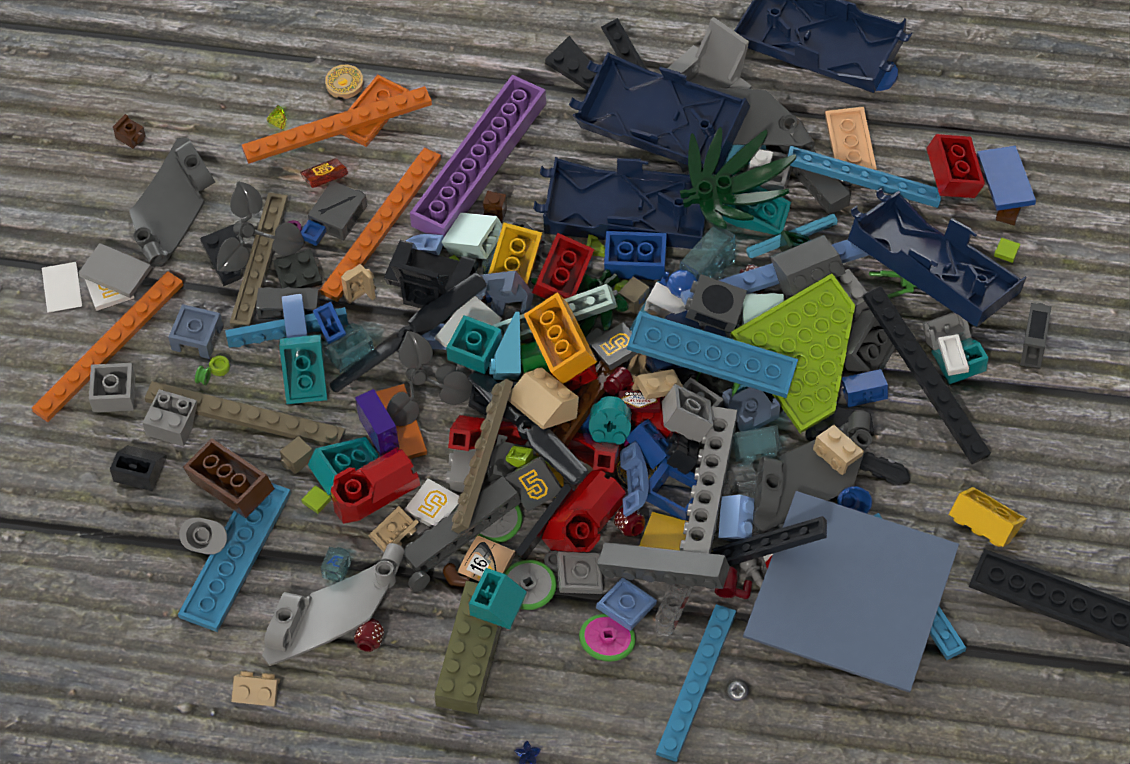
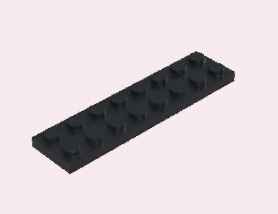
[969,549,1130,647]

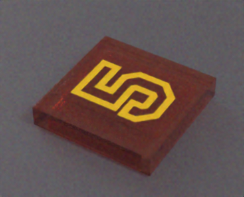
[300,158,348,188]

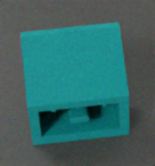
[931,338,988,384]
[469,568,527,629]

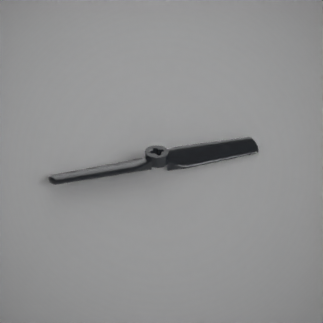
[330,273,486,393]
[467,371,588,485]

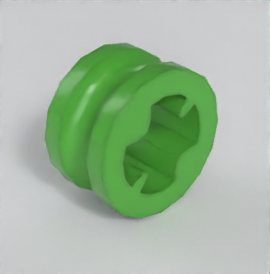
[195,365,211,386]

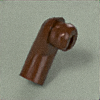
[443,563,470,587]

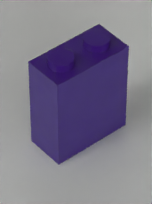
[355,389,399,456]

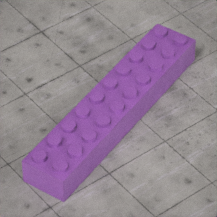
[410,75,546,237]

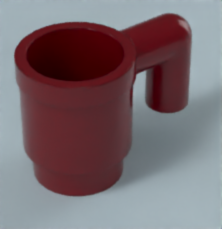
[603,367,633,397]
[715,566,753,599]

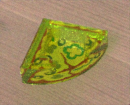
[267,105,287,130]

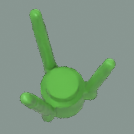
[869,270,917,298]

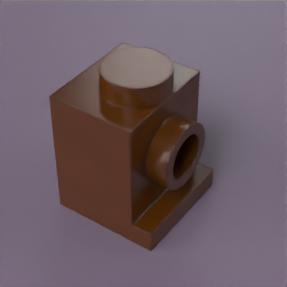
[113,114,146,149]
[483,191,507,223]

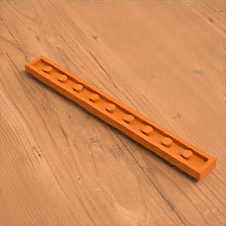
[242,86,432,164]
[320,147,441,302]
[32,271,184,422]

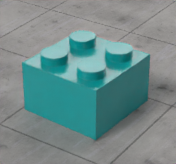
[446,315,502,374]

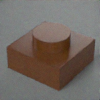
[996,207,1021,226]

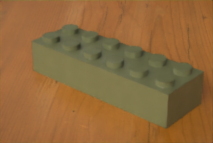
[434,581,502,715]

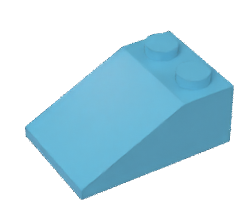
[489,312,521,380]

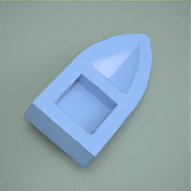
[406,234,444,255]

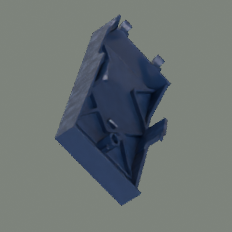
[734,0,912,93]
[569,52,750,175]
[533,157,706,250]
[848,188,1027,327]

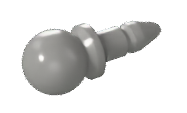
[740,559,764,588]

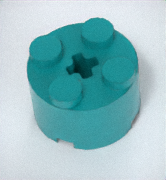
[589,396,632,444]

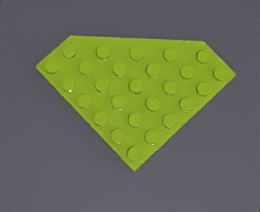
[730,274,855,433]

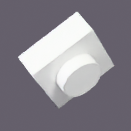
[749,149,773,169]

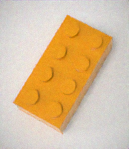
[523,292,597,384]

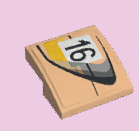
[458,535,516,581]

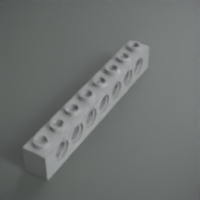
[680,406,737,554]

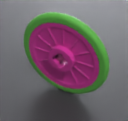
[579,614,635,662]

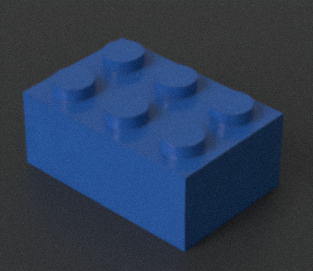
[604,231,666,280]

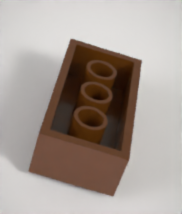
[183,438,275,518]

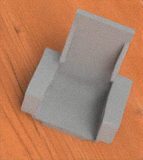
[667,17,752,89]

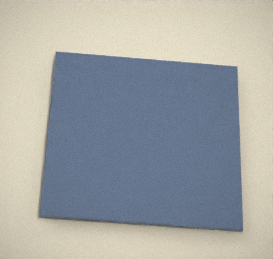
[743,491,959,693]

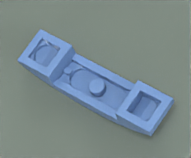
[282,294,307,338]
[620,441,649,517]

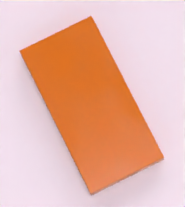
[341,74,409,147]
[376,384,427,459]

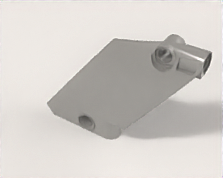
[262,543,405,666]

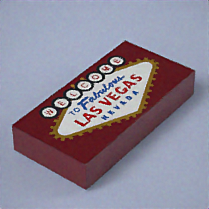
[618,391,660,413]

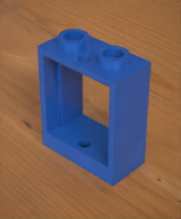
[646,458,708,521]

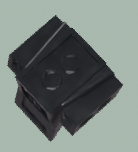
[384,240,479,309]

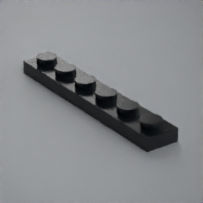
[711,516,827,566]

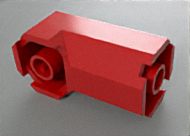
[331,447,420,524]
[542,470,626,552]

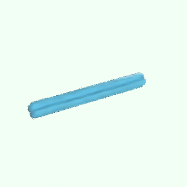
[746,214,838,258]

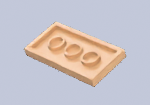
[825,107,877,170]

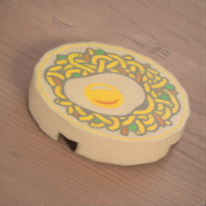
[325,64,364,99]

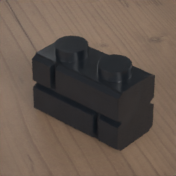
[665,432,699,475]

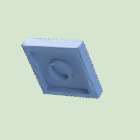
[596,578,657,631]

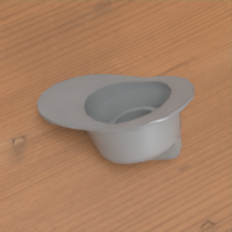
[179,518,227,554]

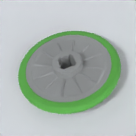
[476,505,523,543]
[504,560,557,610]

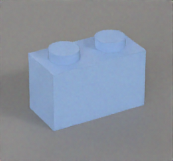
[718,495,754,542]

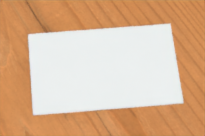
[42,262,82,313]

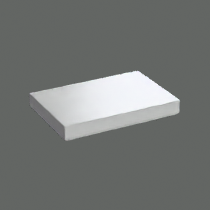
[434,296,502,348]

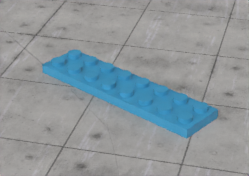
[627,311,798,398]
[178,483,291,632]

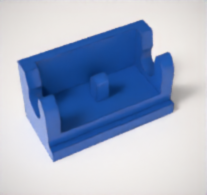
[842,369,888,407]
[626,419,669,470]

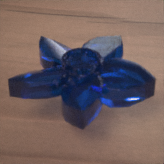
[514,741,541,764]

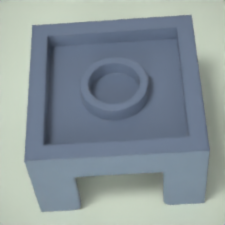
[476,271,534,317]
[168,304,223,359]
[722,387,780,436]

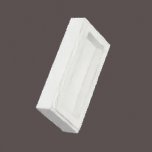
[938,334,969,376]

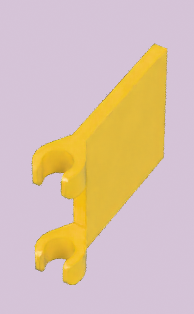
[639,512,689,550]

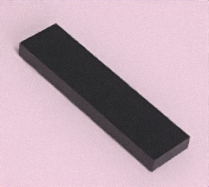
[516,484,574,560]

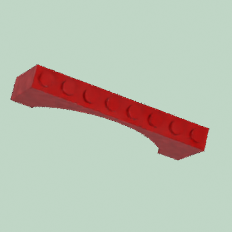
[448,415,622,473]

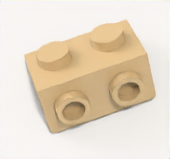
[341,264,376,304]
[632,369,684,400]
[813,425,864,475]
[368,506,419,552]
[231,671,280,706]

